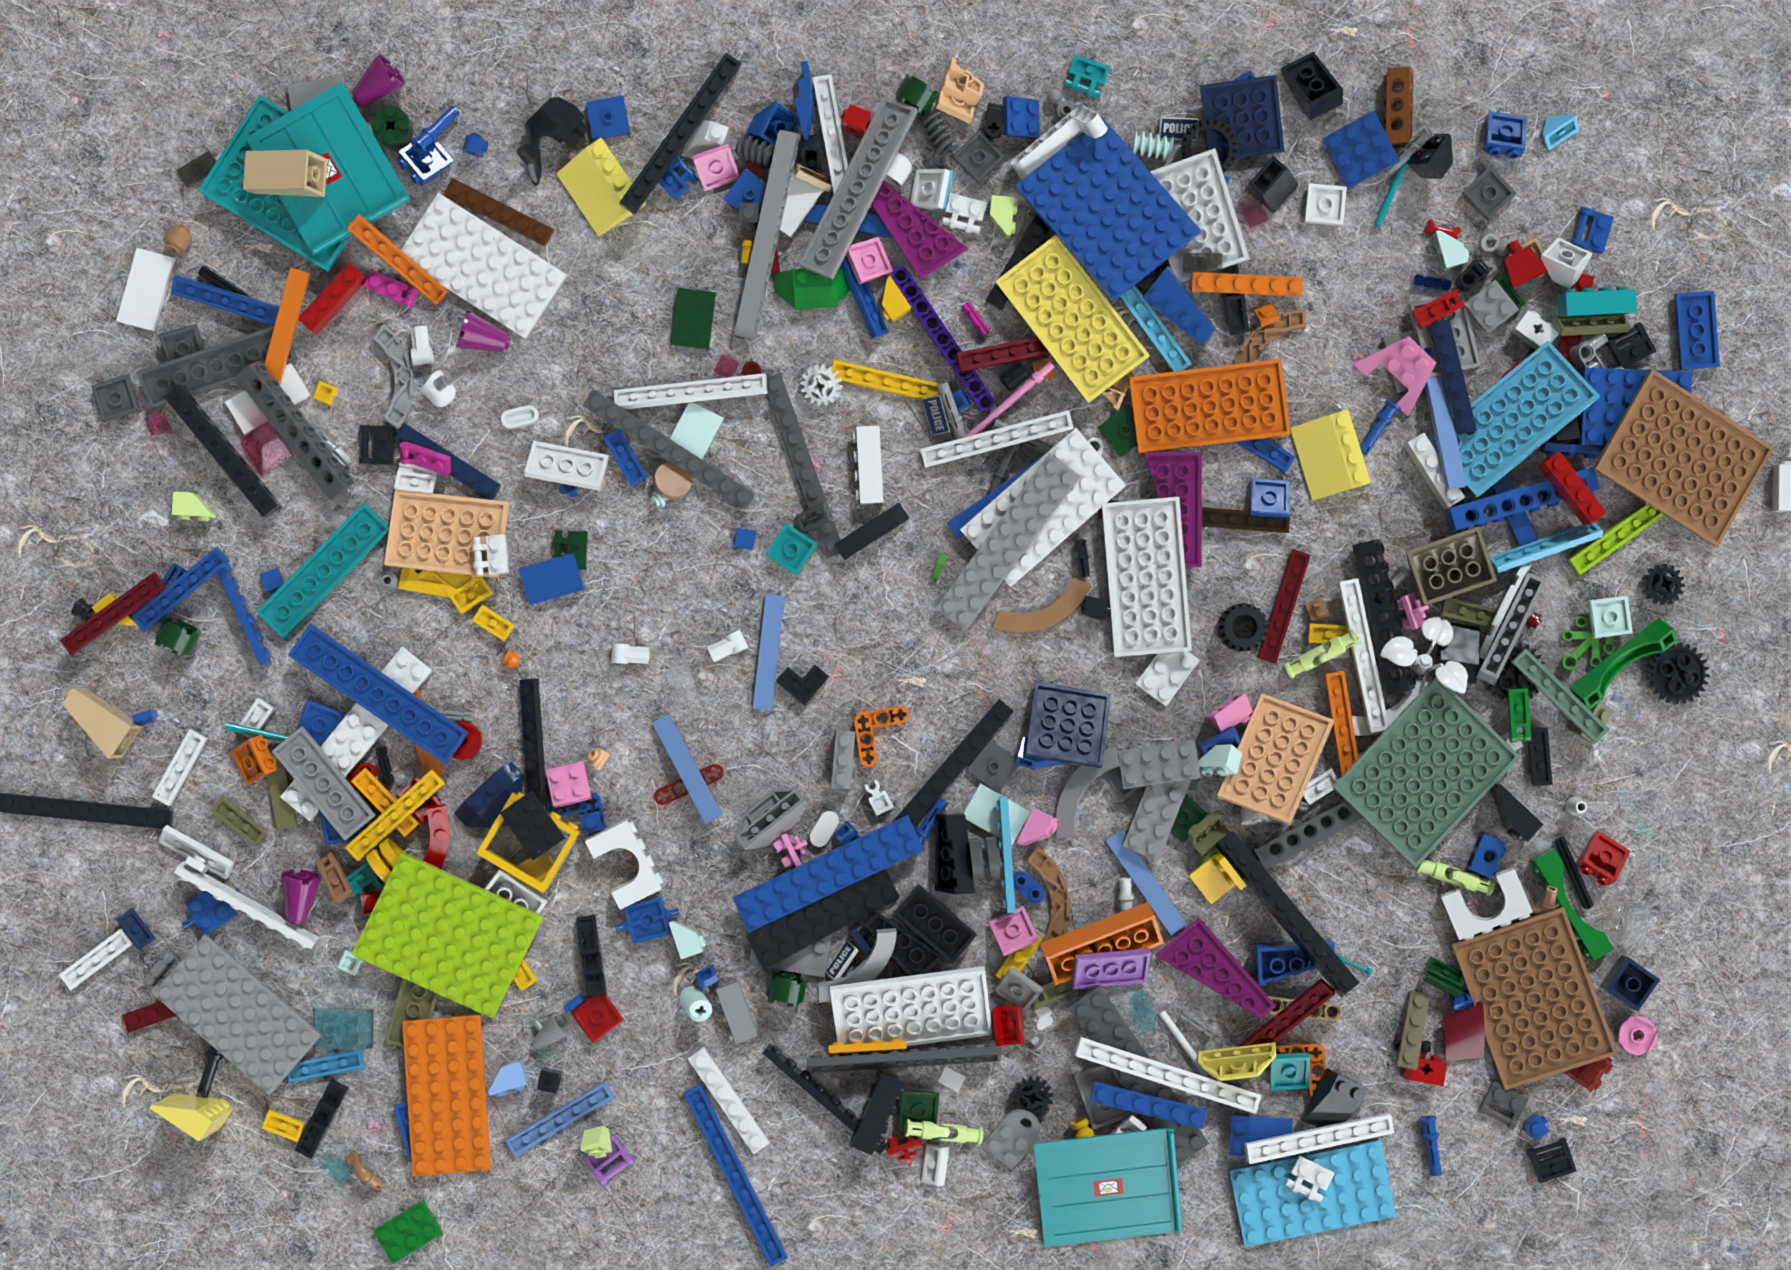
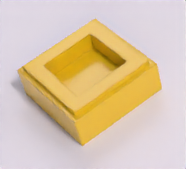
[312,380,339,406]

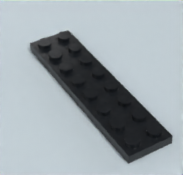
[745,869,900,970]

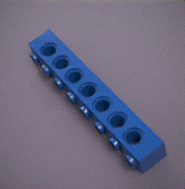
[1444,467,1600,533]

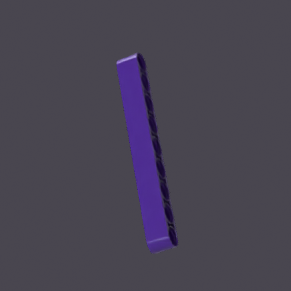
[892,266,994,413]

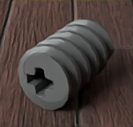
[922,112,959,155]
[735,133,774,169]

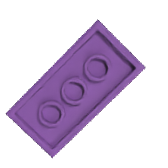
[1071,948,1151,989]

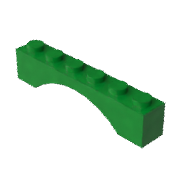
[1569,617,1678,710]
[1530,848,1614,961]

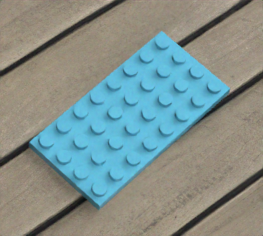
[1429,341,1600,498]
[1229,1139,1396,1247]

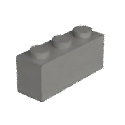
[831,730,856,789]
[714,980,759,1044]

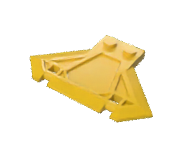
[398,568,494,615]

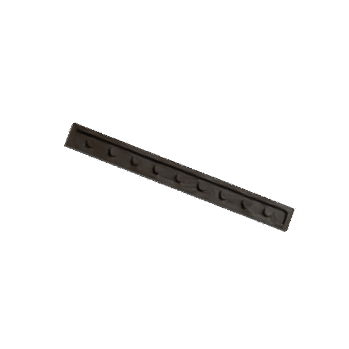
[1097,500,1290,533]

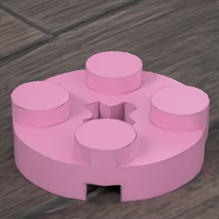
[1616,1016,1658,1055]

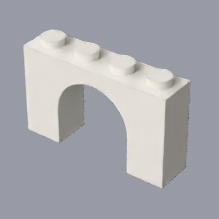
[1772,461,1791,512]
[585,818,663,910]
[1440,867,1533,941]

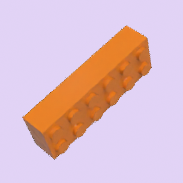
[1040,902,1164,985]

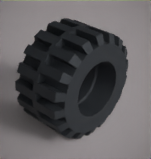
[1217,603,1268,652]

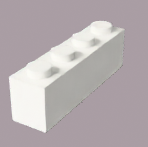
[853,426,883,505]
[1403,433,1465,510]

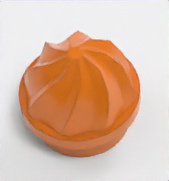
[500,649,520,668]

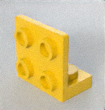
[1189,852,1246,904]

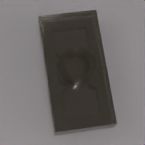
[176,151,216,188]
[1183,252,1223,273]

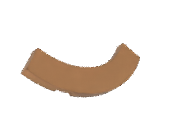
[1233,309,1306,364]
[992,578,1092,633]
[1026,845,1071,942]

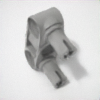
[1569,333,1624,375]

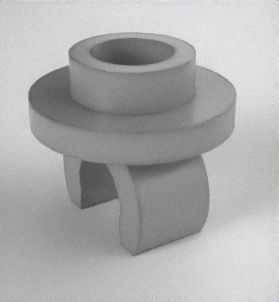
[1024,1032,1045,1052]

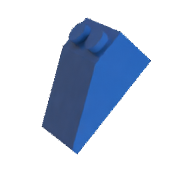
[1229,1113,1293,1158]

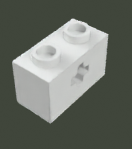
[1511,310,1558,350]

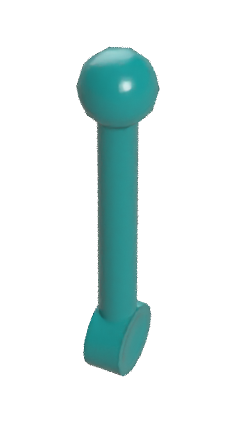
[1337,954,1373,975]

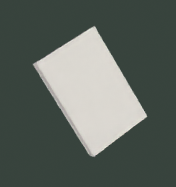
[759,170,824,238]

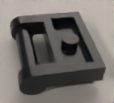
[1605,322,1656,368]
[359,425,395,465]
[1527,1137,1577,1183]

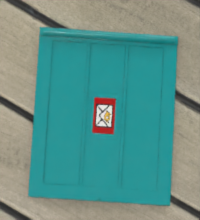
[245,82,411,256]
[1034,1127,1183,1247]

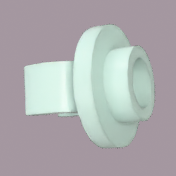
[651,490,669,508]

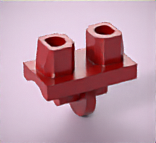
[887,1135,923,1165]

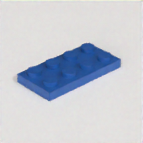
[1674,291,1720,370]

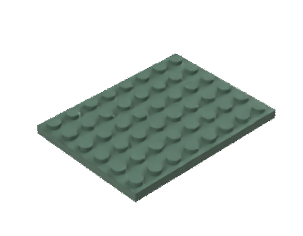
[1331,676,1520,868]

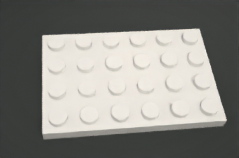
[1150,148,1249,282]

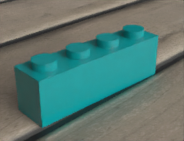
[1556,286,1637,318]

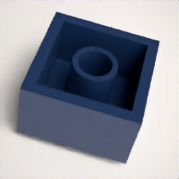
[1600,955,1660,1011]

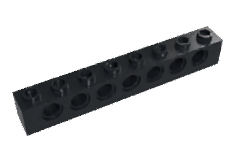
[164,385,282,518]
[1352,539,1416,695]

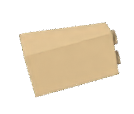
[243,150,327,197]
[62,688,143,759]

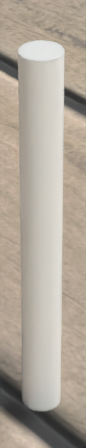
[1158,1010,1209,1077]

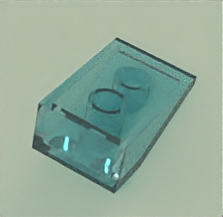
[313,1008,374,1051]

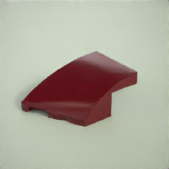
[1441,1001,1485,1061]

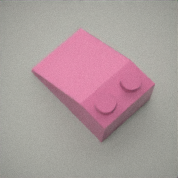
[1206,693,1253,734]

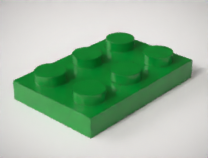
[373,1199,443,1264]

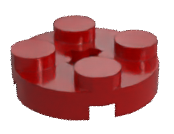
[452,722,483,760]

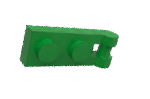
[1507,688,1531,743]

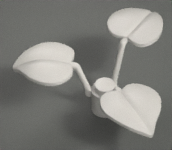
[1380,616,1468,693]

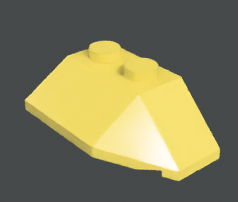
[1198,1042,1276,1081]

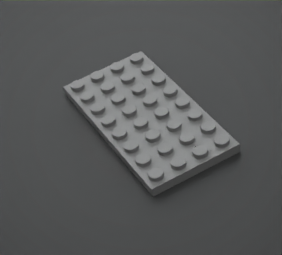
[153,934,322,1095]

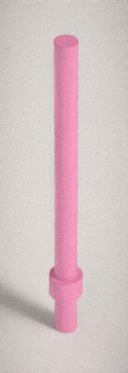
[963,362,1055,438]

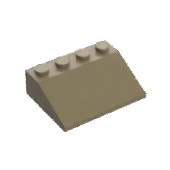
[1406,526,1497,606]

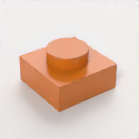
[1254,303,1279,327]
[1032,358,1056,380]

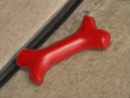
[1424,219,1461,240]

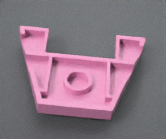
[1354,336,1436,416]

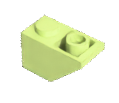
[989,195,1018,239]
[172,492,216,522]
[581,1126,612,1158]

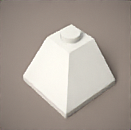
[682,120,730,159]
[1541,238,1593,289]

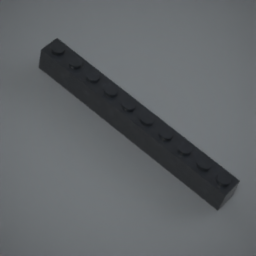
[1216,831,1360,998]

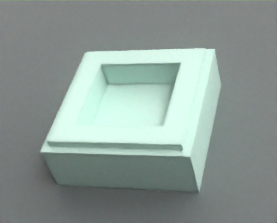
[337,950,363,976]

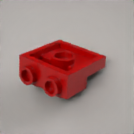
[1576,830,1630,886]

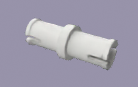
[1118,877,1134,912]

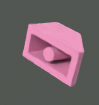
[1017,808,1058,846]

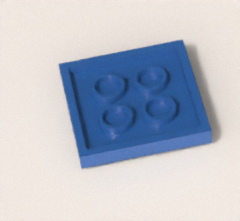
[1322,110,1400,190]

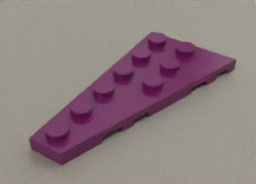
[871,180,969,280]
[1144,452,1202,567]
[1155,917,1276,1019]

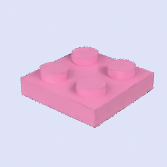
[692,144,740,191]
[846,237,893,284]
[546,761,592,808]
[989,906,1039,956]

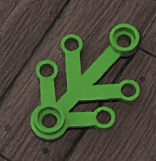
[1561,616,1615,670]

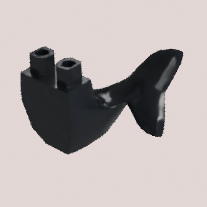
[516,97,589,186]

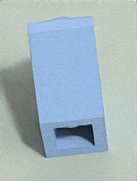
[488,1059,529,1097]

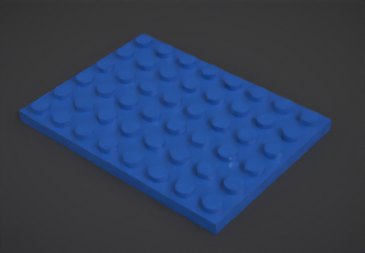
[1014,117,1201,302]

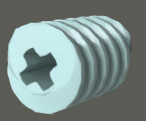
[1132,130,1174,161]
[680,986,712,1022]

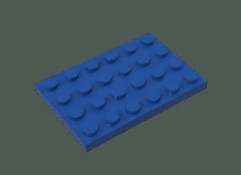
[1578,367,1692,446]

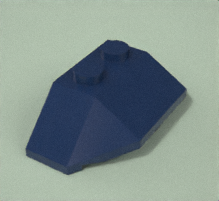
[454,760,524,828]

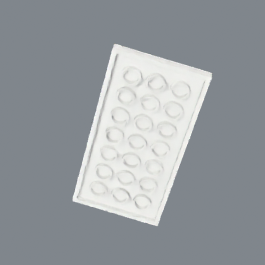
[401,193,567,339]
[960,427,1126,587]
[1102,497,1192,657]
[830,966,992,1046]

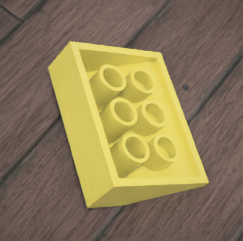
[556,138,646,236]
[1290,410,1371,501]
[150,1093,233,1141]

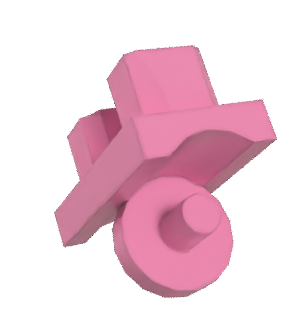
[1397,592,1429,630]
[773,833,808,868]

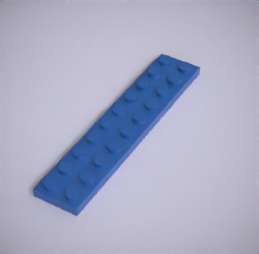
[288,624,469,764]
[732,815,924,933]

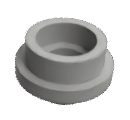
[378,571,398,590]

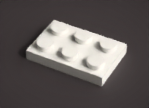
[1135,651,1200,707]

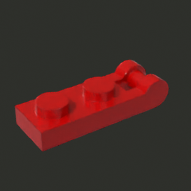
[1411,289,1465,329]

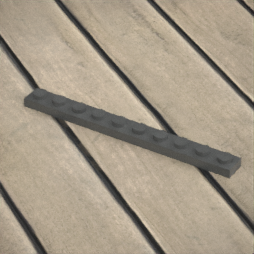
[767,373,840,559]
[583,389,755,510]

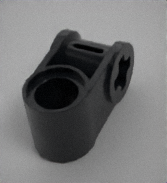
[984,102,1003,142]
[1455,255,1492,291]

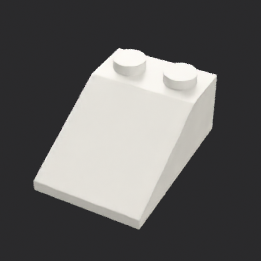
[483,867,548,914]

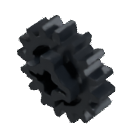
[1641,564,1685,605]
[1011,1075,1054,1117]

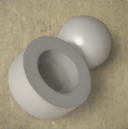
[1047,89,1075,120]
[1479,231,1510,258]

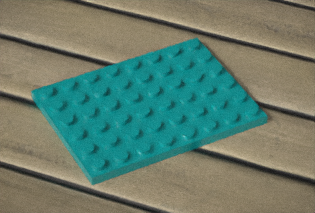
[198,94,353,273]

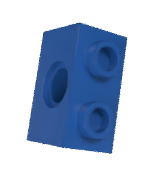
[1466,833,1506,878]

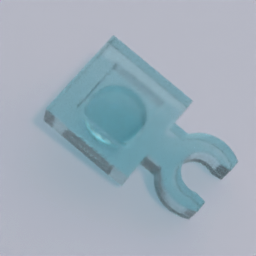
[318,1153,353,1184]

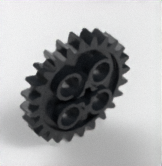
[1484,642,1545,703]
[1645,642,1710,704]

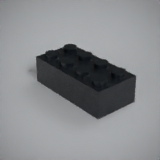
[893,883,977,964]

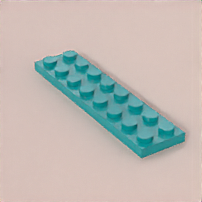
[256,502,390,639]

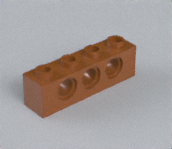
[1383,66,1414,148]

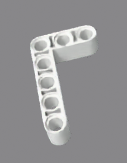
[1010,105,1108,180]

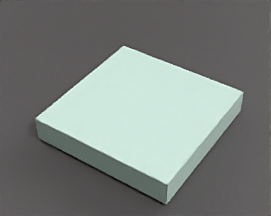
[1588,595,1633,639]

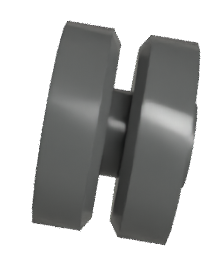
[968,836,1001,881]

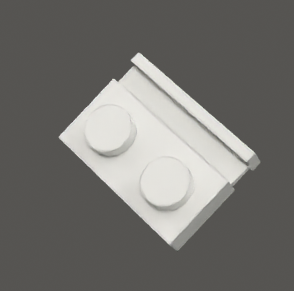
[394,462,437,494]

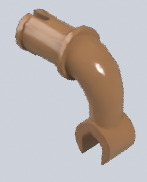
[1529,886,1558,916]
[345,1150,384,1191]

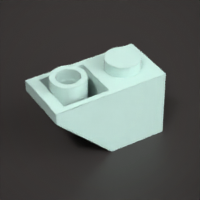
[1198,744,1242,777]

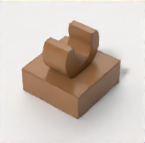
[1304,597,1330,622]

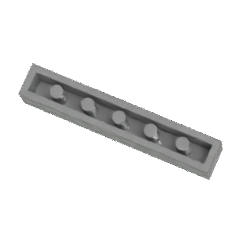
[1477,572,1546,685]

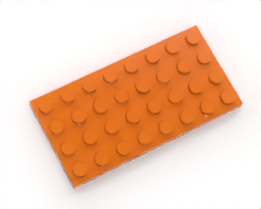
[1128,359,1291,454]
[402,1014,491,1177]

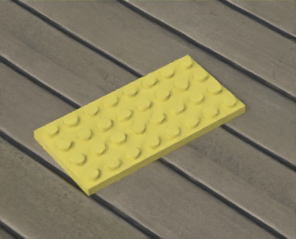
[995,235,1150,403]

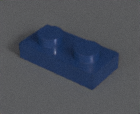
[116,908,156,950]
[850,927,873,957]

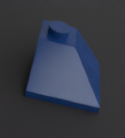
[746,101,800,149]

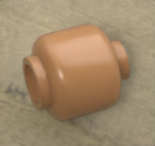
[163,224,193,254]

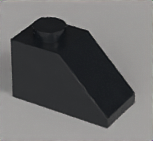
[801,134,822,175]

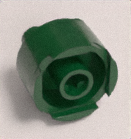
[895,74,939,117]
[370,105,413,149]
[154,616,201,656]
[765,970,808,1007]

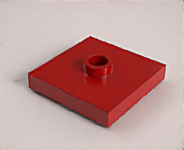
[571,995,625,1044]

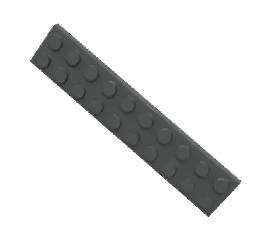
[1068,985,1209,1166]
[807,1044,1002,1074]

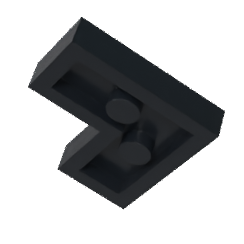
[776,664,829,706]

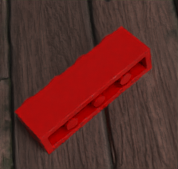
[298,262,367,335]
[1537,451,1606,526]

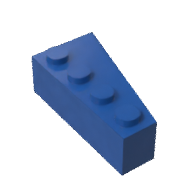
[1143,266,1216,345]
[1254,939,1335,986]

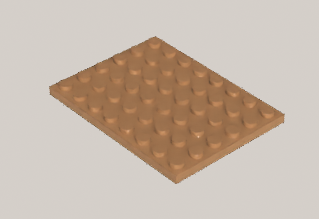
[1592,369,1774,547]
[1451,907,1618,1090]

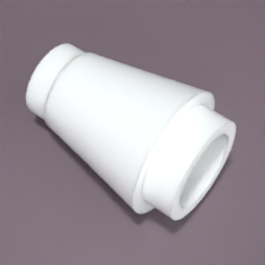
[1566,797,1587,816]

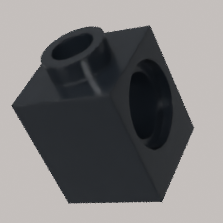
[1081,596,1111,620]
[537,1067,563,1093]

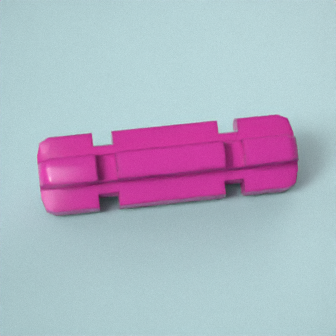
[962,302,990,336]

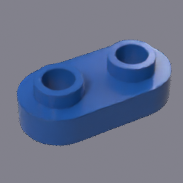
[1013,871,1045,904]

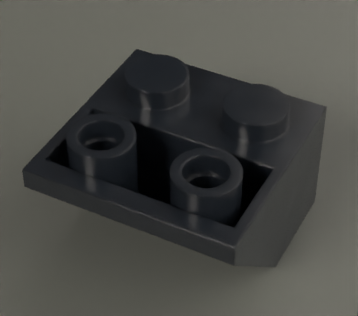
[1407,134,1453,179]
[1245,156,1299,214]

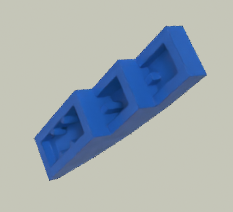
[794,60,814,141]

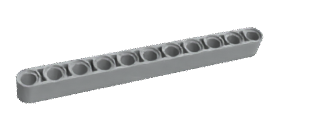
[735,130,800,339]

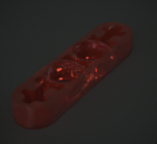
[654,764,724,805]

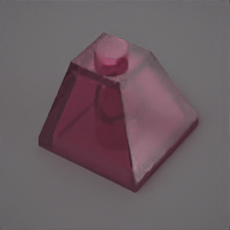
[241,421,294,476]

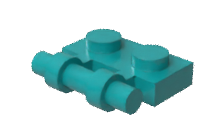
[1064,55,1111,99]
[347,861,386,907]

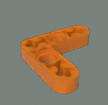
[854,706,909,767]
[1276,1043,1326,1097]

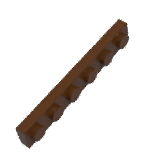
[443,178,554,247]

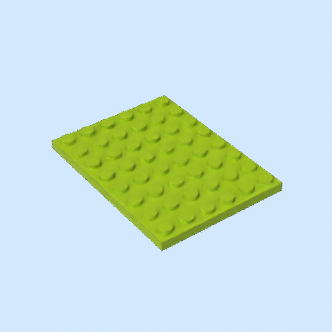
[351,851,544,1018]

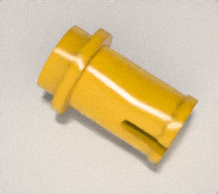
[740,240,754,265]

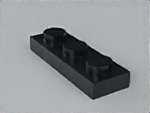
[1528,727,1553,786]

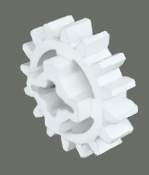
[800,364,843,406]

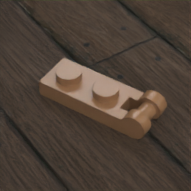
[315,850,354,904]

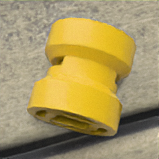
[1070,1117,1095,1138]

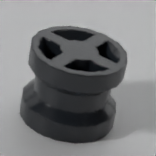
[71,598,95,622]

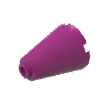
[352,54,405,106]
[456,310,511,352]
[281,869,321,925]

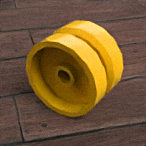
[366,838,404,883]

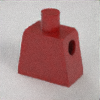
[1505,240,1548,289]

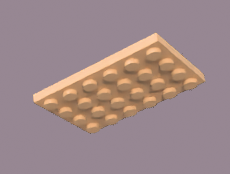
[384,490,509,578]
[1217,693,1334,825]

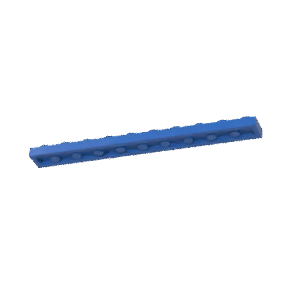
[683,1083,788,1267]

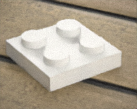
[910,169,950,209]
[1304,183,1347,226]

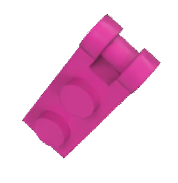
[363,269,420,308]
[400,442,451,476]

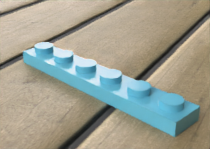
[1120,285,1192,372]
[1490,522,1603,573]
[996,796,1016,913]

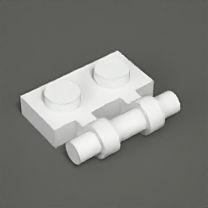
[942,193,987,234]
[471,534,509,576]
[1285,1155,1335,1202]

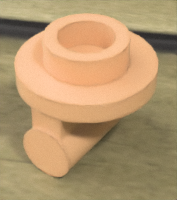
[588,748,610,770]

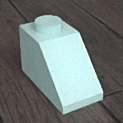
[1432,230,1469,271]
[669,920,706,959]

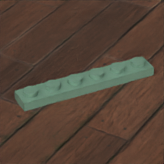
[1511,648,1610,743]

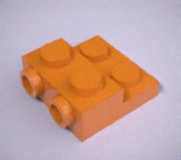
[231,735,277,785]

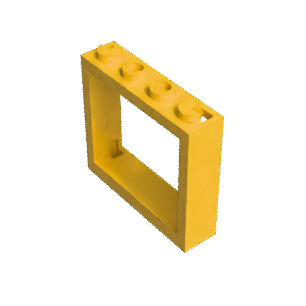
[476,792,581,893]

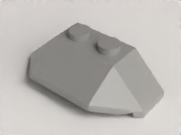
[735,787,806,850]

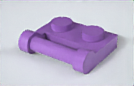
[583,1134,635,1185]

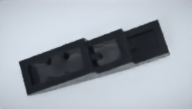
[1218,264,1249,335]
[834,503,910,560]
[576,915,607,998]
[295,1079,349,1159]

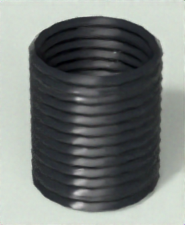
[999,362,1030,392]

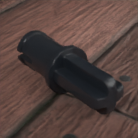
[1074,539,1090,578]

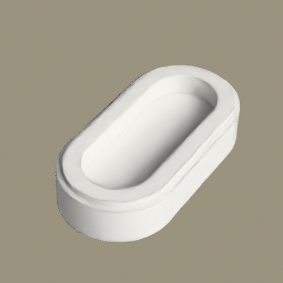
[501,405,539,430]
[810,811,839,847]

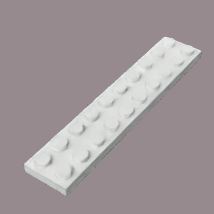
[280,646,433,821]

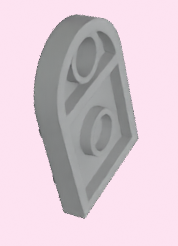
[982,1109,1040,1170]

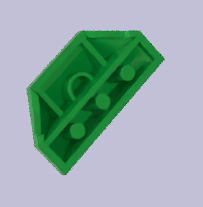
[774,268,850,310]

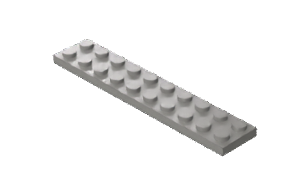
[798,97,918,280]
[935,453,1080,631]

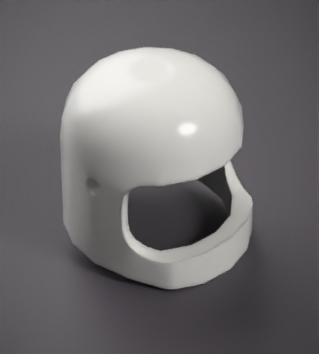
[884,153,912,187]
[421,370,456,407]

